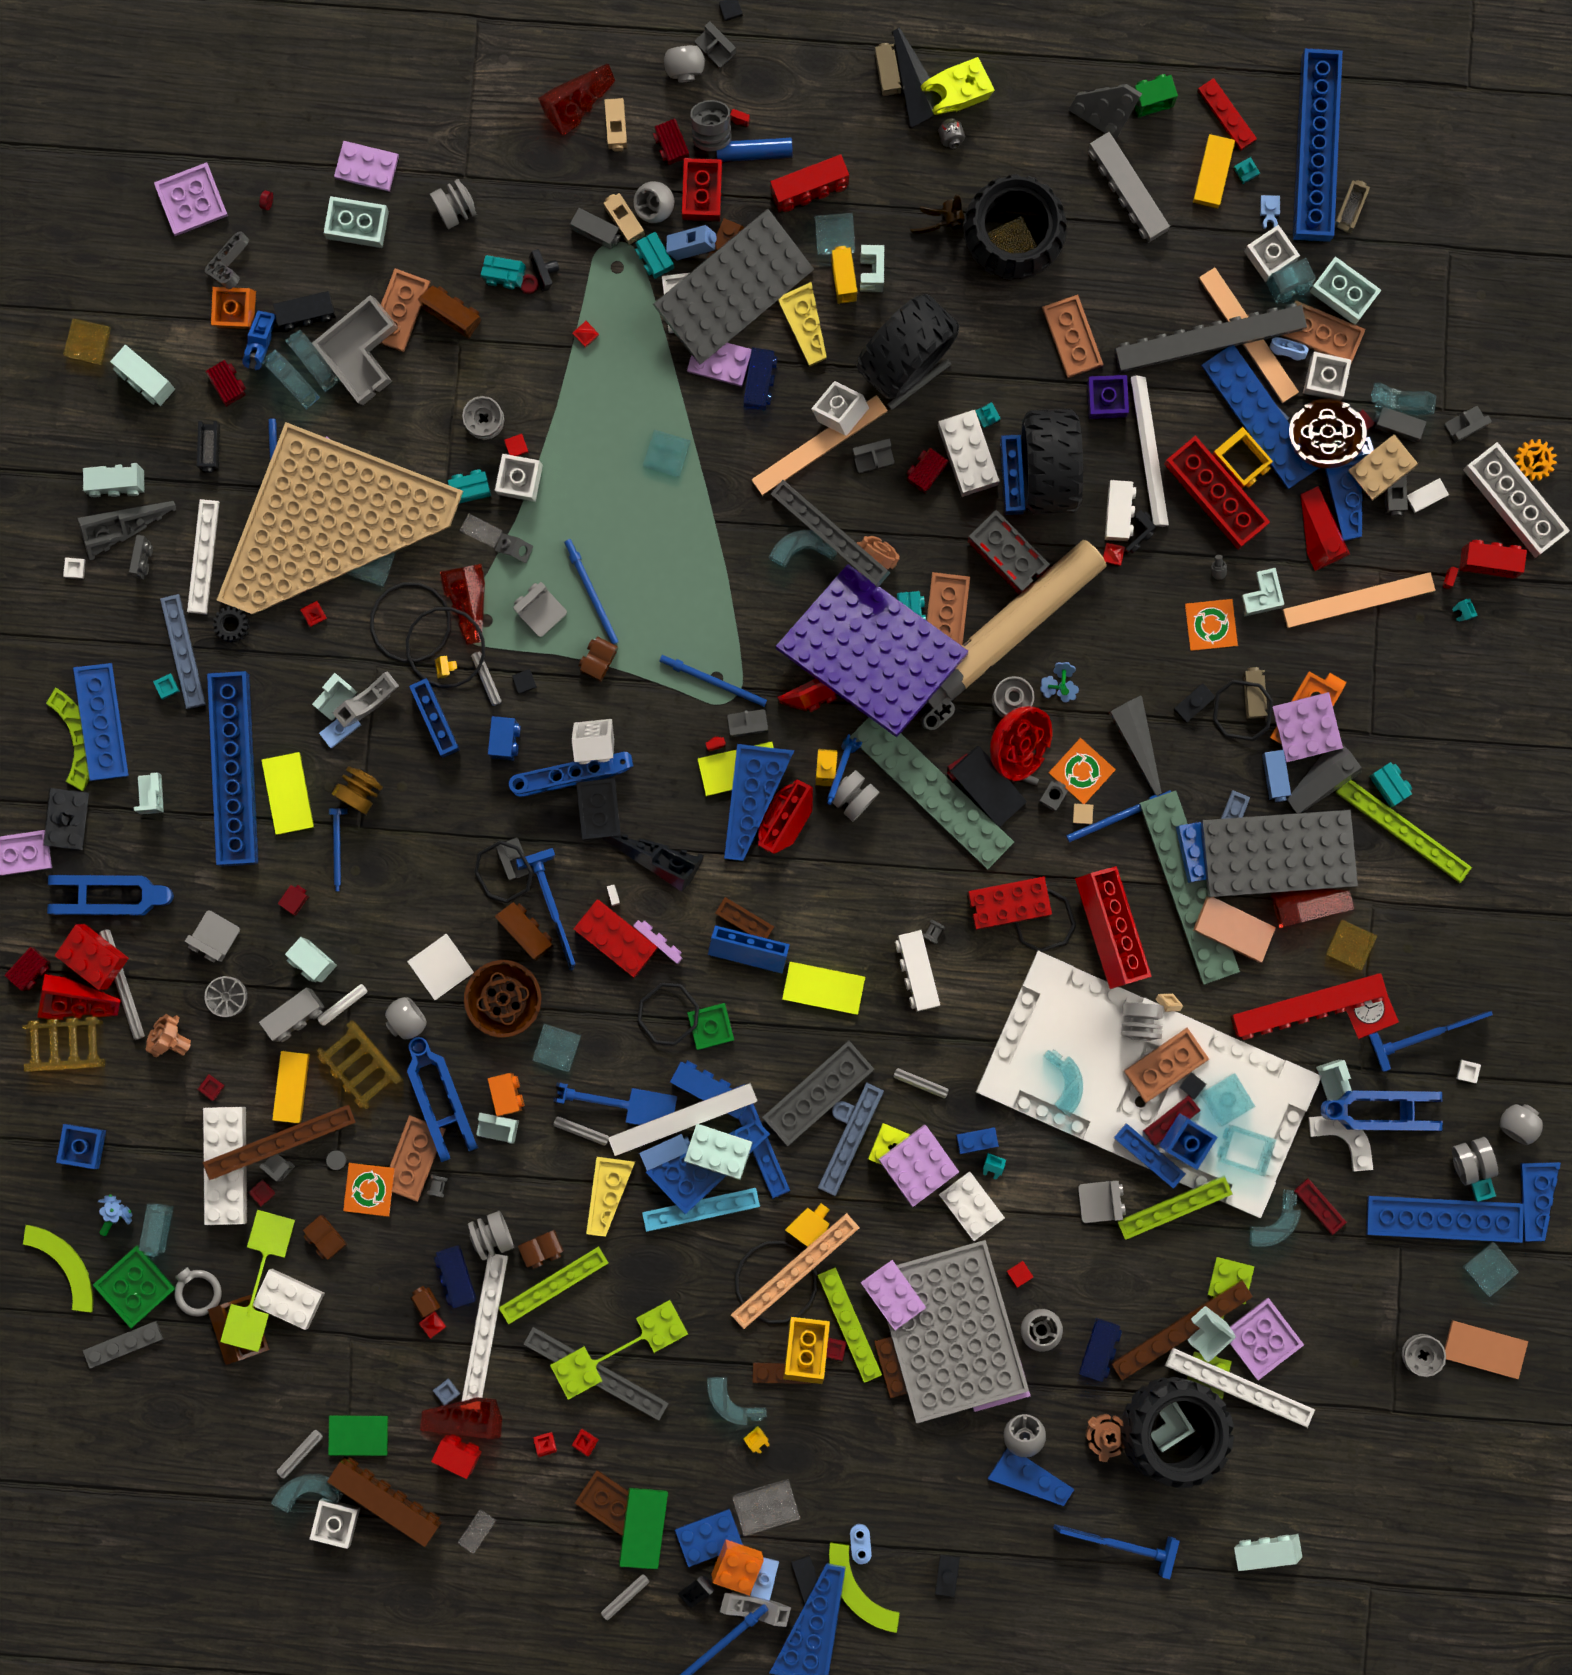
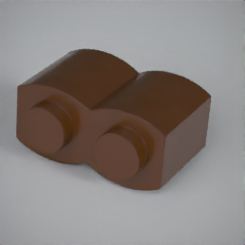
[578,636,618,682]
[303,1215,347,1260]
[518,1230,564,1269]
[410,1286,441,1318]

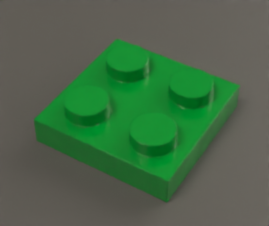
[687,1003,734,1050]

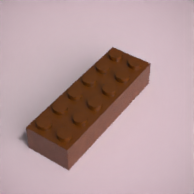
[327,1458,442,1547]

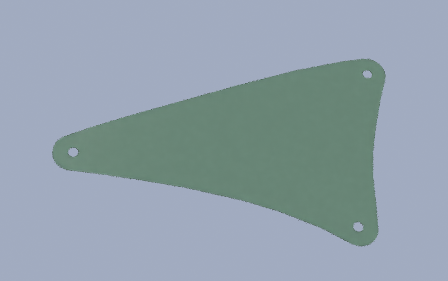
[459,242,743,705]

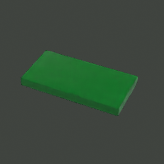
[619,1488,668,1569]

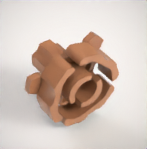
[857,536,900,574]
[146,1014,191,1057]
[1085,1413,1125,1462]

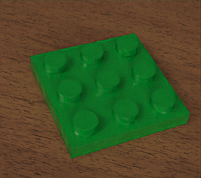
[93,1245,175,1328]

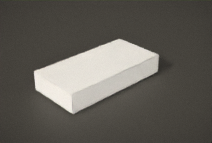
[1407,478,1449,513]

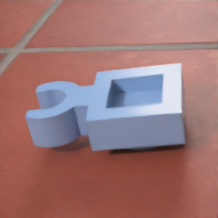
[1260,195,1280,229]

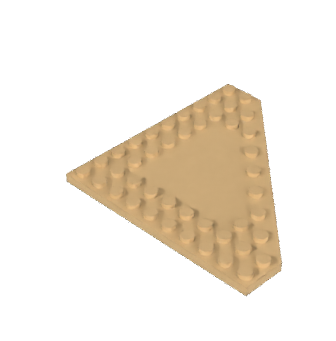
[217,422,464,614]

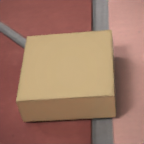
[1073,804,1093,824]
[1156,994,1183,1012]

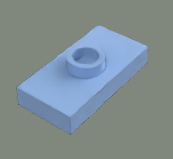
[319,719,361,749]
[751,1557,779,1601]

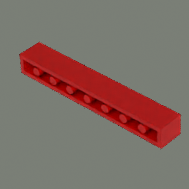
[1230,973,1388,1040]

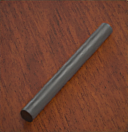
[887,359,951,410]

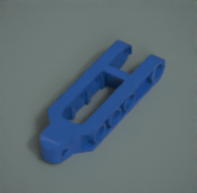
[509,752,634,797]
[47,875,174,915]
[407,1037,478,1162]
[1321,1091,1443,1131]

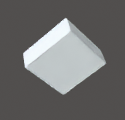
[63,558,86,579]
[607,885,620,906]
[1456,1060,1481,1083]

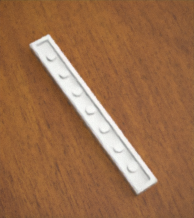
[1131,375,1169,527]
[608,1083,757,1156]
[461,1253,508,1411]
[1165,1348,1315,1428]

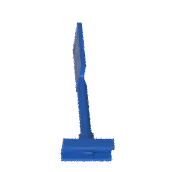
[516,848,575,970]
[1369,1011,1493,1072]
[553,1082,677,1125]
[1054,1524,1180,1579]

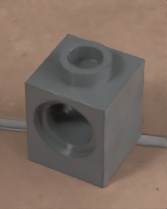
[1039,781,1068,812]

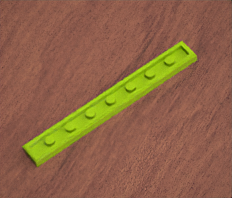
[1335,780,1472,883]

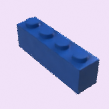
[1000,435,1025,515]
[409,678,460,758]
[708,926,790,973]
[670,1060,746,1119]

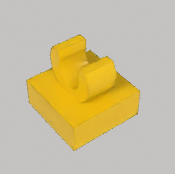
[435,656,457,679]
[743,1426,769,1453]

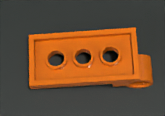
[1270,671,1346,744]

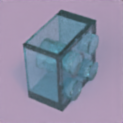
[1266,258,1316,303]
[1200,1073,1255,1127]

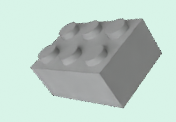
[259,988,325,1042]

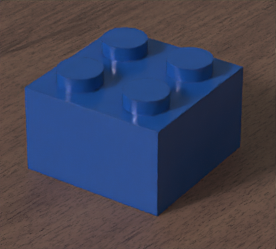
[488,716,521,761]
[1159,1113,1218,1170]
[56,1124,106,1169]

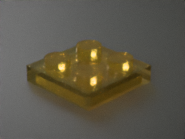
[988,216,1037,254]
[63,318,111,365]
[1325,920,1377,971]

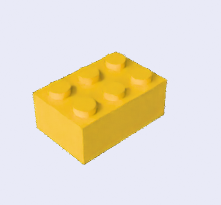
[783,1317,830,1384]

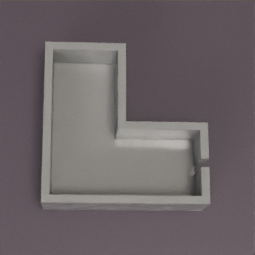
[312,295,398,405]

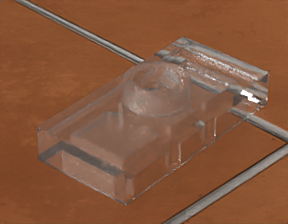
[460,514,503,548]
[458,1509,496,1554]

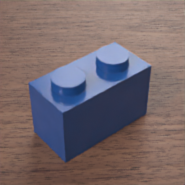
[956,1127,999,1154]

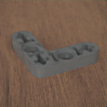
[205,232,249,289]

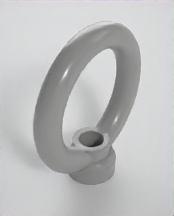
[175,1267,222,1317]

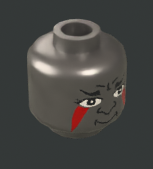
[938,119,965,149]

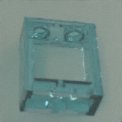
[1216,1125,1277,1177]
[139,1203,174,1257]

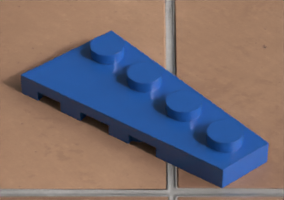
[1325,459,1362,541]
[1520,1162,1561,1241]
[987,1448,1074,1506]

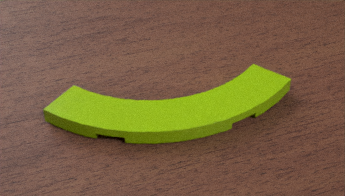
[46,687,89,792]
[23,1225,94,1312]
[829,1542,899,1633]

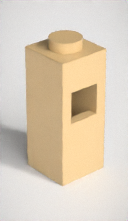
[605,98,627,151]
[604,193,645,245]

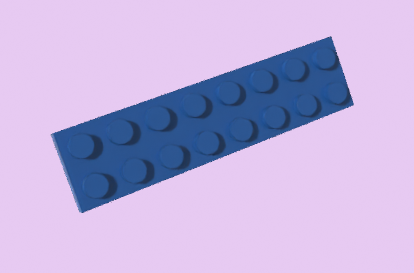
[1201,346,1319,489]
[1366,1196,1524,1243]

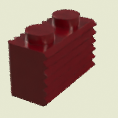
[652,119,689,165]
[205,360,246,407]
[906,448,948,494]
[4,947,51,991]

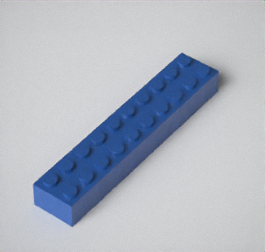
[1293,49,1343,242]
[207,671,258,867]

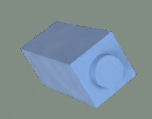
[666,225,717,260]
[1262,750,1291,802]
[639,1134,690,1171]

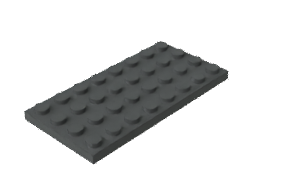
[652,209,814,365]
[1201,810,1358,897]

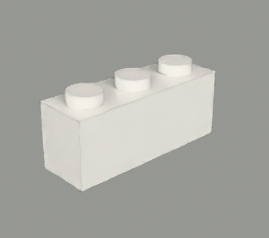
[1105,480,1136,541]

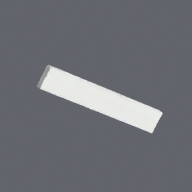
[187,499,220,615]

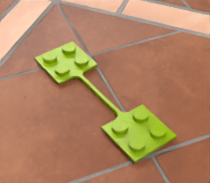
[220,1210,295,1352]
[1187,1257,1254,1399]
[550,1300,688,1400]

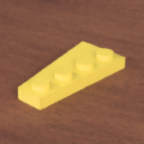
[778,282,827,367]
[586,1157,635,1237]

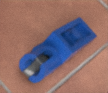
[243,311,276,370]

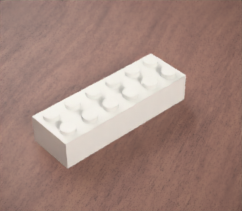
[1463,442,1570,558]
[203,1107,247,1225]

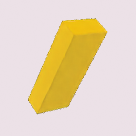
[1193,134,1235,208]
[272,1051,310,1123]

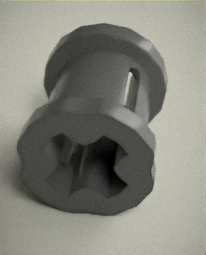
[923,920,946,944]
[427,1175,448,1197]

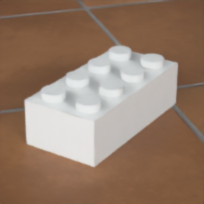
[938,410,999,497]
[572,719,614,764]
[895,930,940,1012]

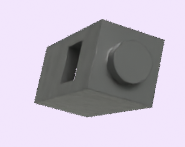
[570,208,621,249]
[1373,407,1427,443]
[1384,475,1408,516]

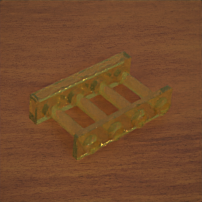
[22,1017,105,1072]
[317,1020,404,1109]

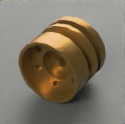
[332,766,383,815]

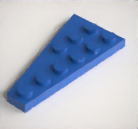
[724,744,795,861]
[646,1120,770,1215]
[770,1563,846,1675]

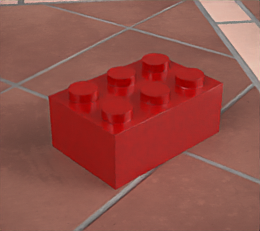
[682,158,722,221]
[1459,540,1527,579]
[55,924,129,990]
[431,1434,482,1479]

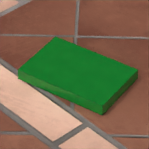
[328,1415,388,1456]

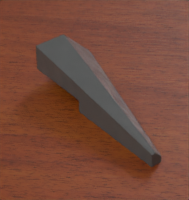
[77,501,176,560]
[1109,696,1162,796]

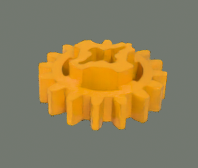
[1514,439,1557,481]

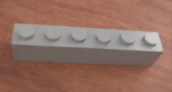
[1088,132,1170,243]

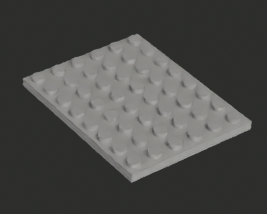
[874,1240,1029,1423]

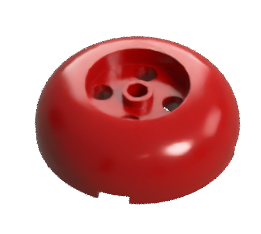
[990,706,1052,781]

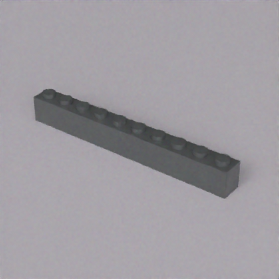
[1115,303,1307,373]

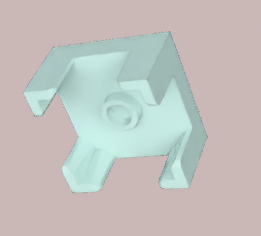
[860,245,884,292]

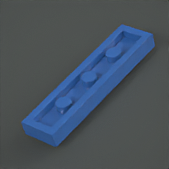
[1113,1123,1186,1189]

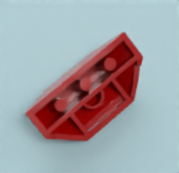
[778,679,838,712]
[758,779,813,854]

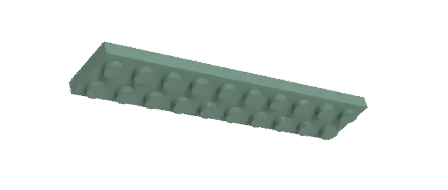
[850,718,1014,870]
[1139,791,1240,985]

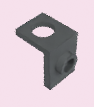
[495,533,533,563]

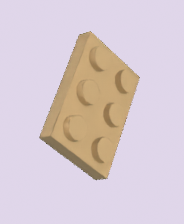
[1348,435,1418,501]

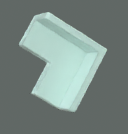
[1242,568,1284,616]
[312,673,357,721]
[134,773,164,814]
[1316,1060,1352,1100]
[477,1113,519,1143]
[1188,1306,1236,1362]
[1151,1402,1195,1452]

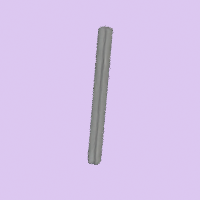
[99,929,145,1040]

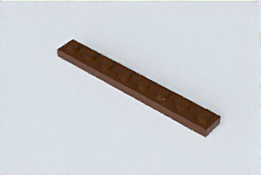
[202,1105,356,1181]
[1111,1280,1253,1380]

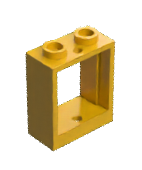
[831,246,857,304]
[1212,427,1273,488]

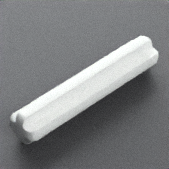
[317,984,368,1026]

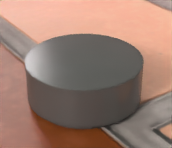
[326,1150,347,1170]

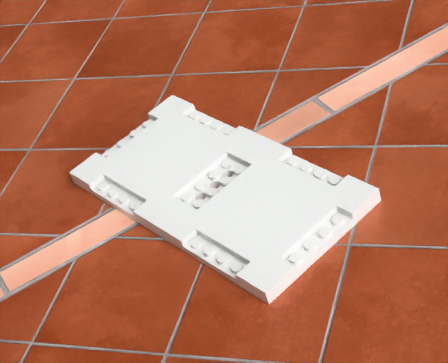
[976,951,1322,1218]

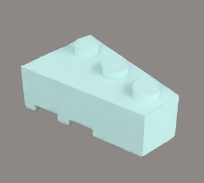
[83,463,144,497]
[1234,1534,1302,1571]

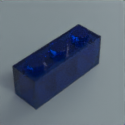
[743,347,778,410]
[434,1245,477,1308]
[1079,1317,1122,1382]

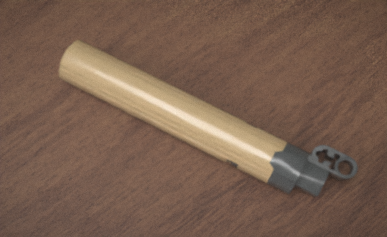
[920,540,1106,730]

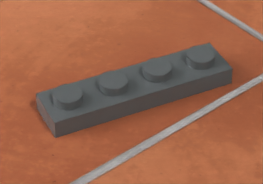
[83,1321,163,1369]

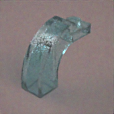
[285,330,340,392]
[263,350,320,410]
[1371,383,1436,415]
[769,530,837,568]
[1043,1049,1083,1117]
[1249,1189,1301,1247]
[707,1377,767,1425]
[271,1474,344,1513]

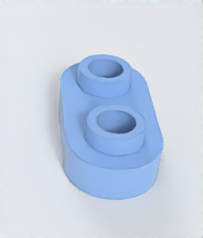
[1270,337,1308,360]
[850,1524,871,1564]

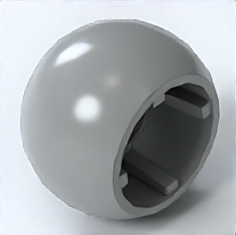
[664,45,704,82]
[633,181,675,223]
[385,997,427,1039]
[1500,1104,1543,1145]
[1021,1309,1063,1352]
[1003,1414,1046,1458]

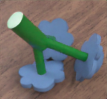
[1040,662,1079,703]
[98,1194,132,1236]

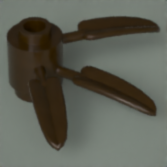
[910,194,965,233]

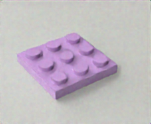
[154,162,228,236]
[1272,692,1343,762]
[878,1125,959,1207]
[1229,1298,1304,1380]

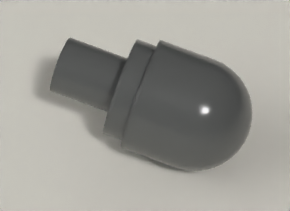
[1211,555,1227,580]

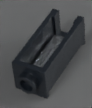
[197,421,220,473]

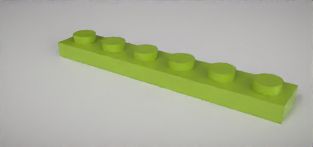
[1118,1175,1233,1240]
[499,1246,609,1324]
[818,1267,882,1383]

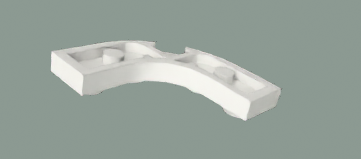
[1308,1116,1373,1171]

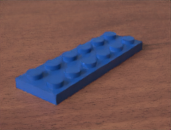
[73,663,129,782]

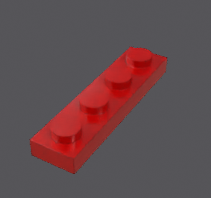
[1197,78,1257,151]

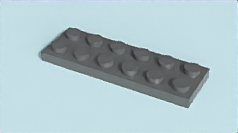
[762,1041,874,1146]

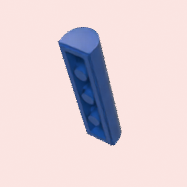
[717,138,793,162]

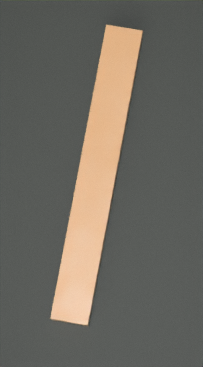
[1199,267,1299,403]
[752,395,888,496]
[1282,572,1435,628]
[731,1213,860,1329]

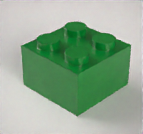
[1134,74,1178,118]

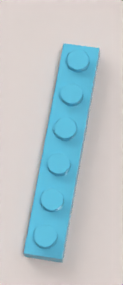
[642,1188,760,1232]

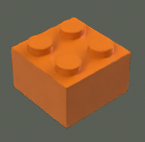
[211,287,256,329]
[488,1073,525,1116]
[711,1539,764,1596]

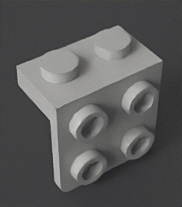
[513,582,567,637]
[185,911,240,962]
[1078,1180,1126,1223]

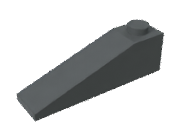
[1287,744,1362,814]

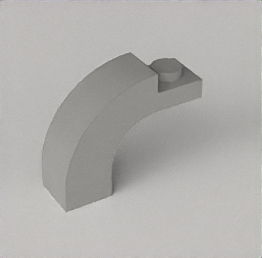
[332,671,399,728]
[720,1592,791,1627]

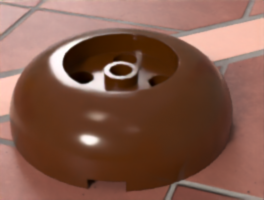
[1289,399,1367,469]
[464,960,542,1037]

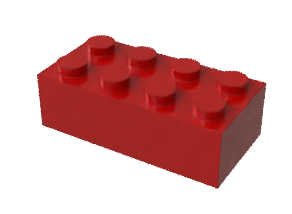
[770,154,849,212]
[574,899,658,978]

